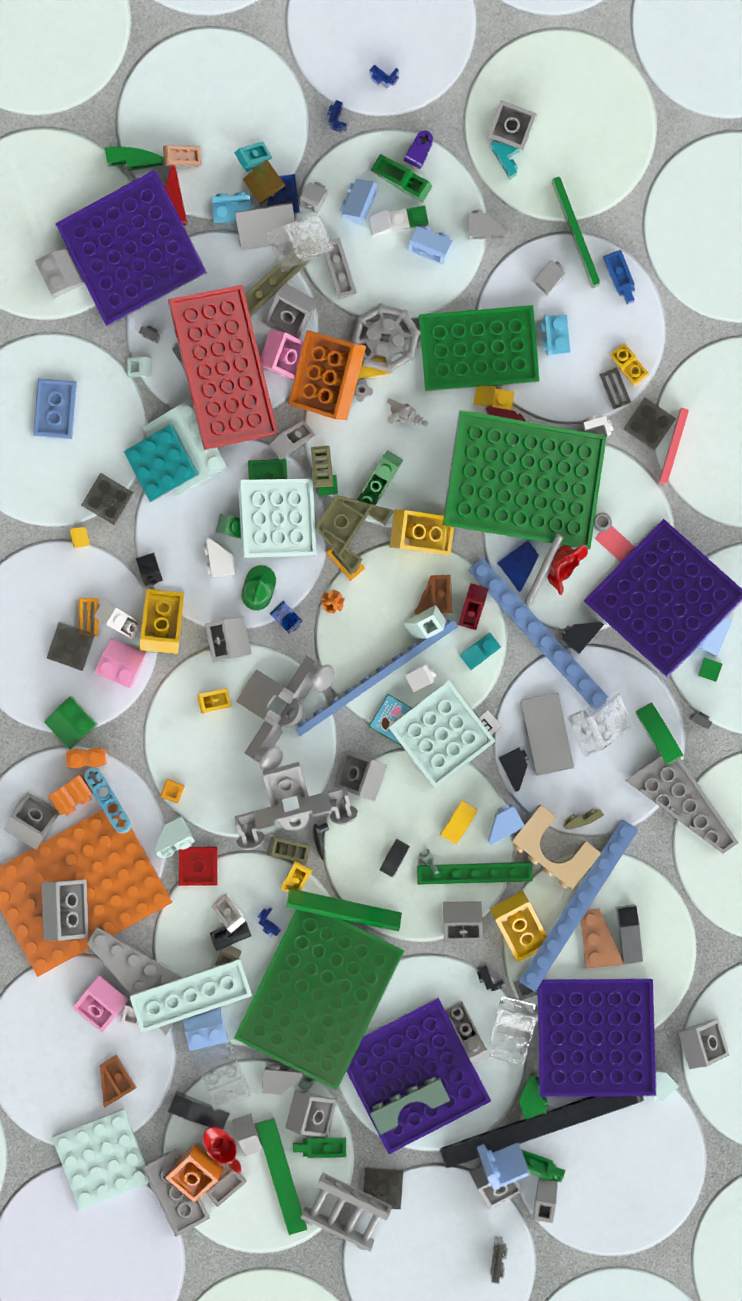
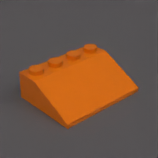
[288,330,366,420]

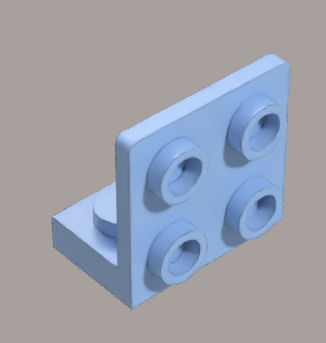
[477,1143,530,1190]

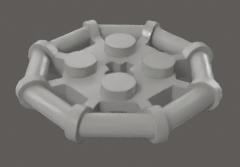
[350,303,421,373]

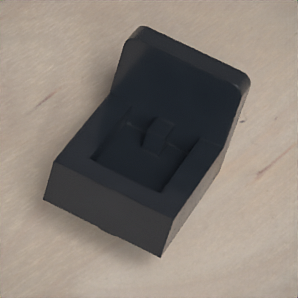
[136,553,163,586]
[477,964,505,992]

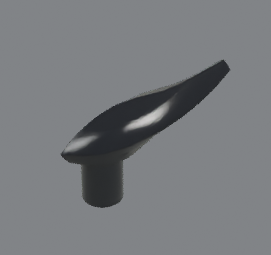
[313,823,329,860]

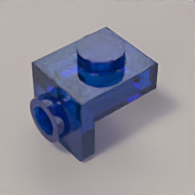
[369,64,400,89]
[327,100,348,132]
[269,601,303,634]
[258,907,282,937]

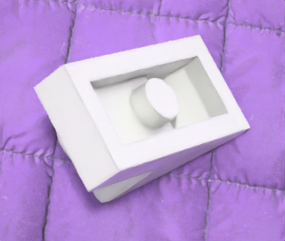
[369,209,410,236]
[211,895,246,932]

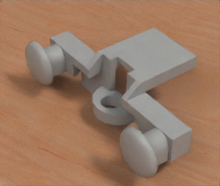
[236,656,335,771]
[234,762,358,850]

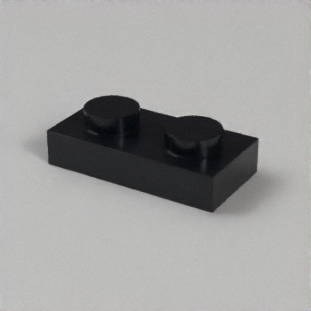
[210,918,252,951]

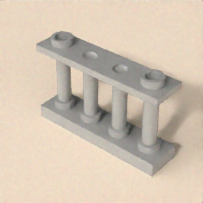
[301,1172,392,1252]

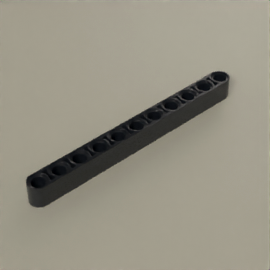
[439,1096,644,1168]

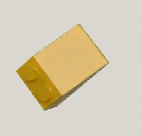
[390,509,454,555]
[140,589,184,654]
[489,891,547,962]

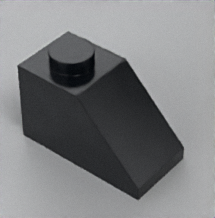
[561,622,604,654]
[498,747,529,792]

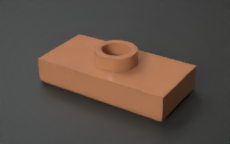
[163,145,201,167]

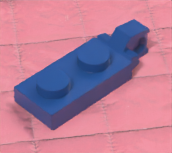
[603,250,635,304]

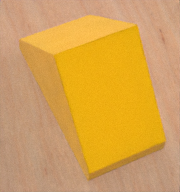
[197,688,232,714]

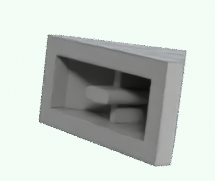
[233,1113,263,1157]

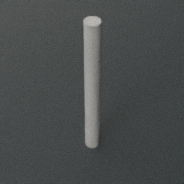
[524,534,563,606]

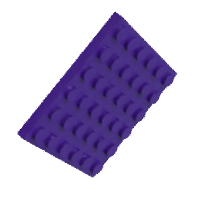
[55,169,207,326]
[584,519,742,678]
[537,979,656,1097]
[346,997,492,1154]

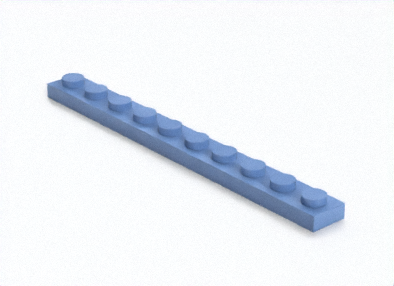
[468,558,611,712]
[296,620,458,736]
[519,819,639,992]

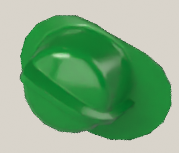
[241,565,276,611]

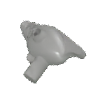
[387,398,428,426]

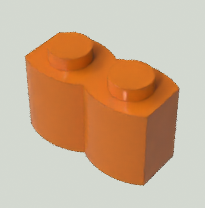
[66,748,108,768]
[48,774,93,816]

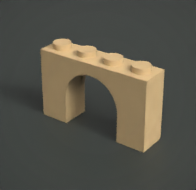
[511,805,601,889]

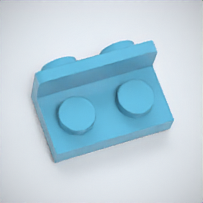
[212,192,251,224]
[541,314,570,355]

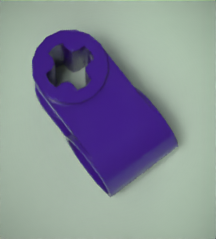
[403,130,433,169]

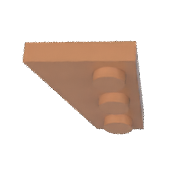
[581,908,624,968]

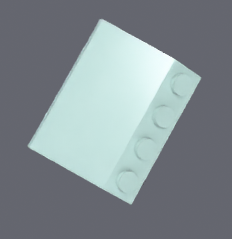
[142,399,228,495]

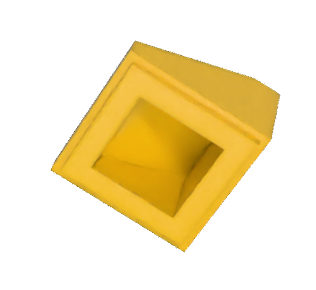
[70,527,90,549]

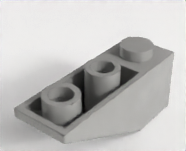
[445,1002,490,1066]

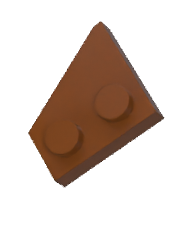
[415,575,452,615]
[100,1055,137,1107]

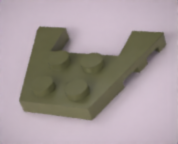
[315,495,394,574]

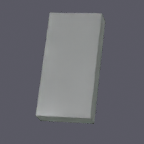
[205,1170,247,1207]

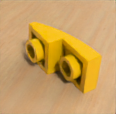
[609,343,649,387]
[440,800,478,845]

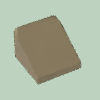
[215,946,242,966]

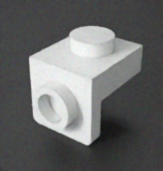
[582,415,613,437]

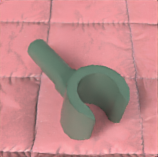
[419,849,439,874]
[298,1078,317,1091]

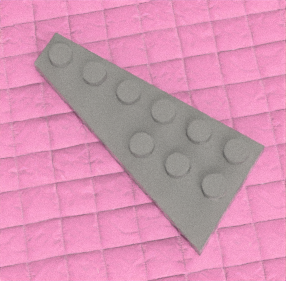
[625,756,739,854]
[87,926,183,1035]

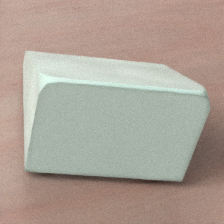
[127,356,151,377]

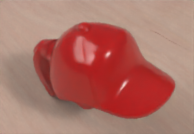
[547,545,588,595]
[203,1127,242,1173]

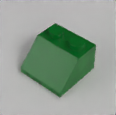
[44,696,98,750]

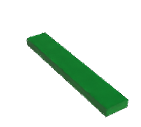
[552,176,600,289]
[417,862,533,885]
[286,888,402,932]
[256,1117,307,1235]

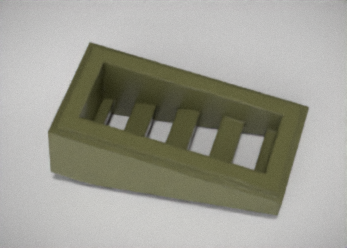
[311,446,333,488]
[267,836,311,864]

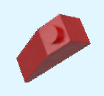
[165,165,188,225]

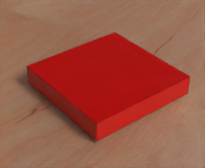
[179,847,218,886]

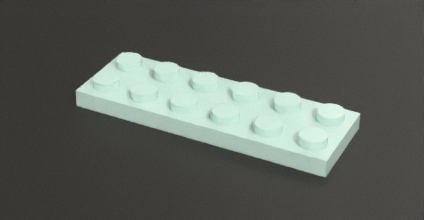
[130,958,252,1033]

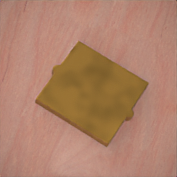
[243,160,285,205]

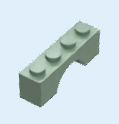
[370,1076,450,1135]

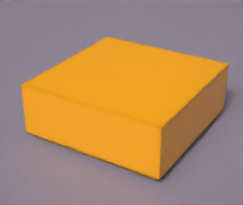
[160,779,185,804]

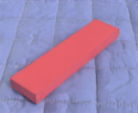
[658,408,689,485]

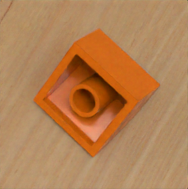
[165,1143,224,1202]

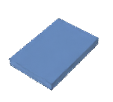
[33,379,77,439]

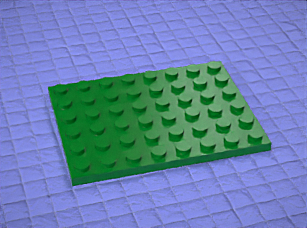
[442,410,607,550]
[234,910,405,1091]

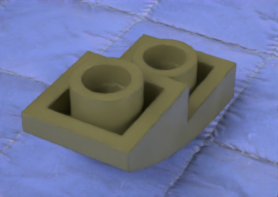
[563,808,604,829]

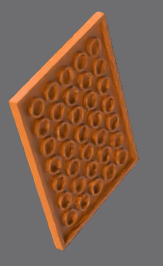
[0,803,173,977]

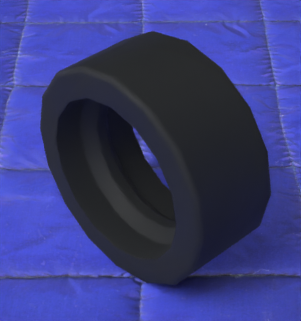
[380,839,410,877]

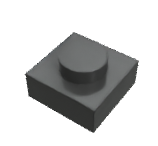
[138,325,160,344]
[690,712,712,729]
[513,980,538,1001]

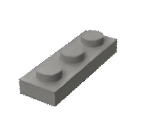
[321,238,357,299]

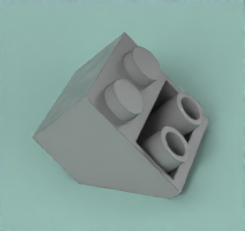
[205,617,252,662]
[443,901,483,942]

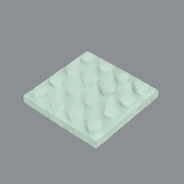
[238,479,317,558]
[388,680,496,788]
[52,1109,149,1210]

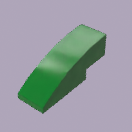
[105,146,164,171]
[371,154,432,203]
[635,702,683,765]

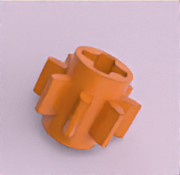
[320,589,345,614]

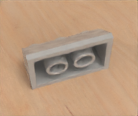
[42,880,89,941]

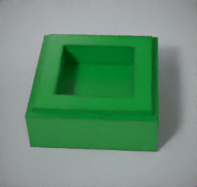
[317,475,338,496]
[698,658,723,682]

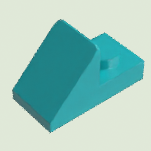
[234,141,272,172]
[490,142,520,180]
[459,632,501,670]

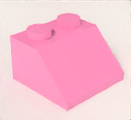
[260,329,304,380]
[94,638,146,688]
[73,976,129,1032]

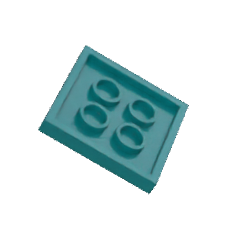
[123,424,199,502]

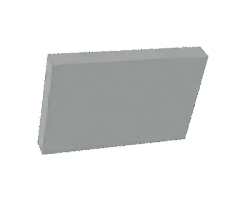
[235,202,298,250]

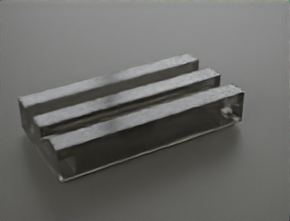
[599,367,631,410]

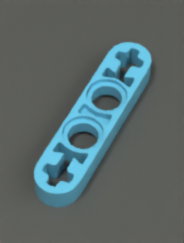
[84,767,131,833]

